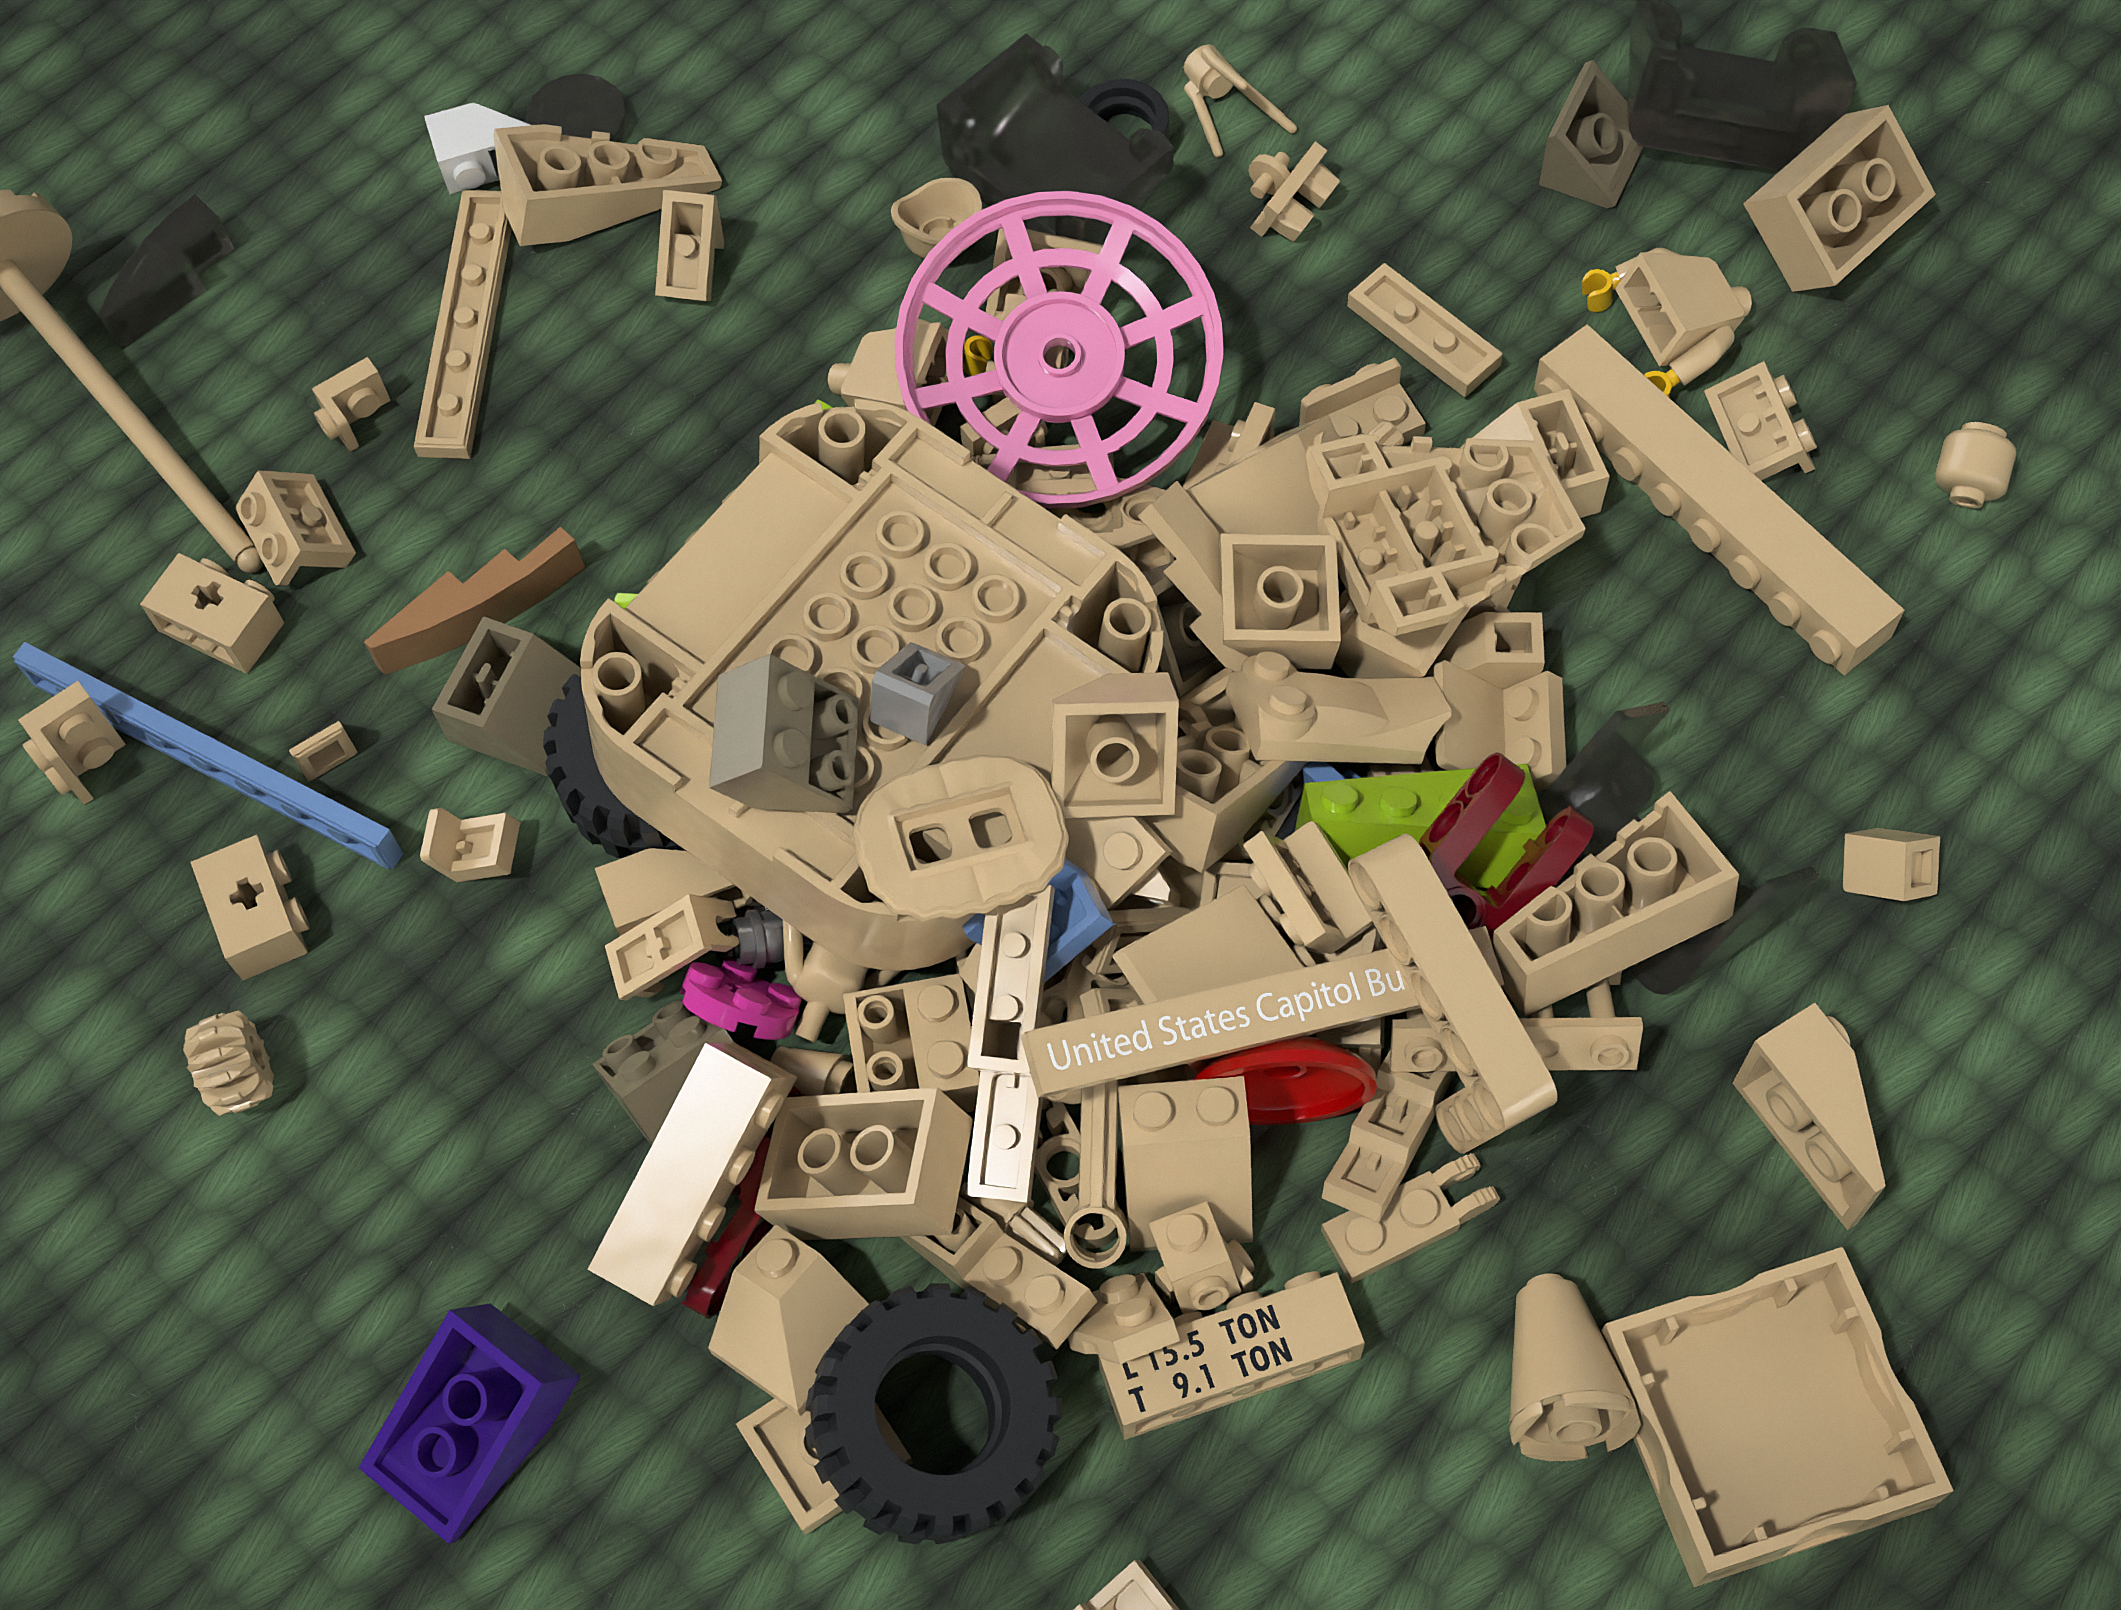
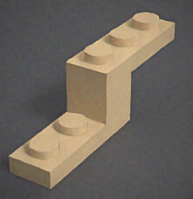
[966,885,1055,1203]

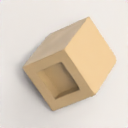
[1843,828,1940,901]

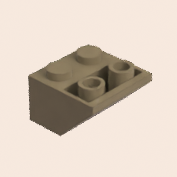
[432,616,581,777]
[709,654,859,813]
[592,1000,734,1145]

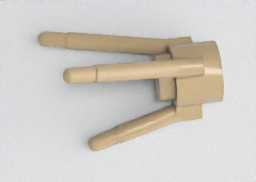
[1183,44,1297,158]

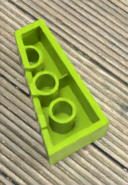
[1295,763,1546,888]

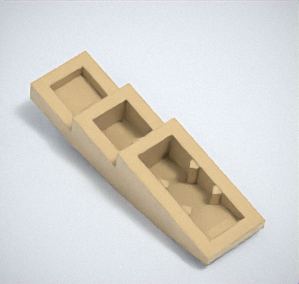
[1138,481,1249,672]
[1322,1050,1456,1222]

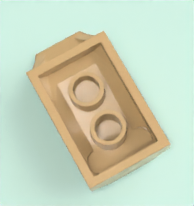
[1226,651,1452,764]

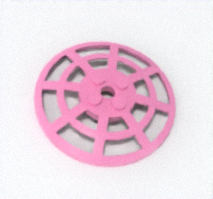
[895,191,1224,509]

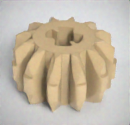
[183,1010,274,1116]

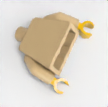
[1582,248,1752,398]
[828,319,993,427]

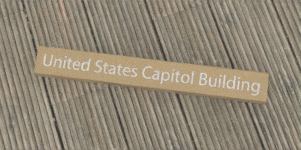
[1020,926,1505,1099]

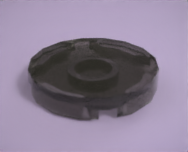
[526,73,628,142]

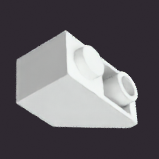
[424,102,530,194]

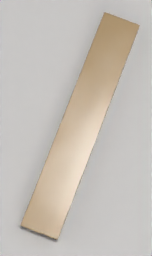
[414,190,512,459]

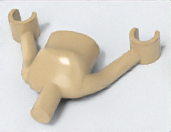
[783,920,903,1043]

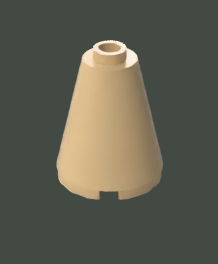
[1509,1274,1641,1461]

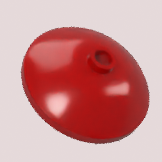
[1193,1036,1377,1125]

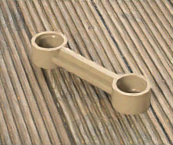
[1064,1015,1128,1268]

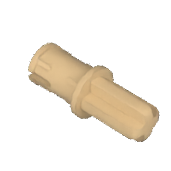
[959,1182,1068,1266]

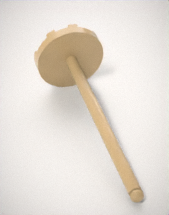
[0,189,264,573]

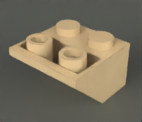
[1460,388,1610,518]
[843,974,980,1113]

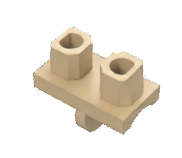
[1248,141,1340,242]

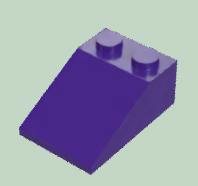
[358,1303,581,1544]

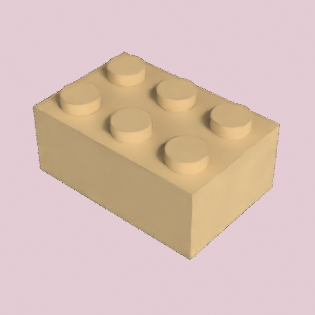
[1743,105,1936,292]
[754,1087,973,1240]

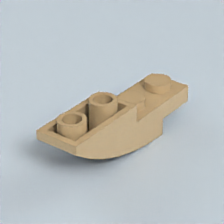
[900,1196,1097,1349]

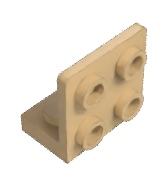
[1434,660,1567,793]

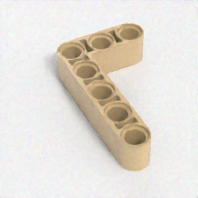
[1348,833,1557,1153]

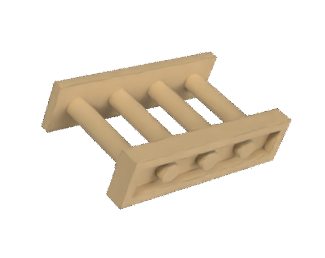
[1385,939,1643,1072]

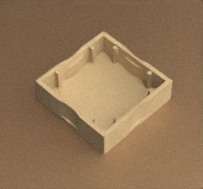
[1601,1247,1954,1587]

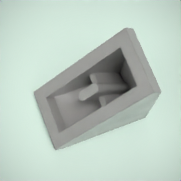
[870,642,966,745]

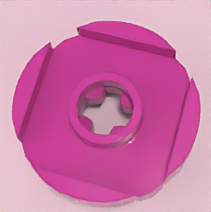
[679,958,802,1040]

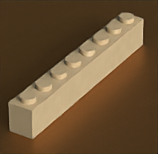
[1533,324,1905,676]

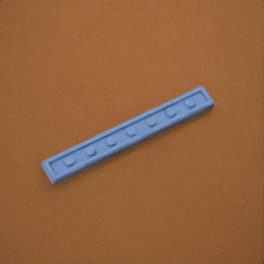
[13,642,404,869]

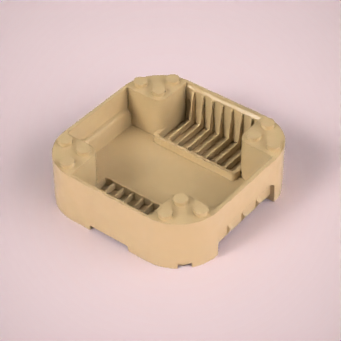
[580,399,1163,971]

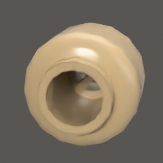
[1935,422,2016,509]

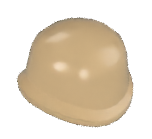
[891,178,982,259]

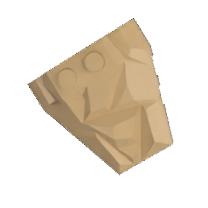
[1306,434,1586,636]

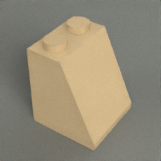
[1112,884,1317,1074]
[1118,1076,1253,1252]

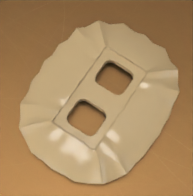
[852,754,1069,922]

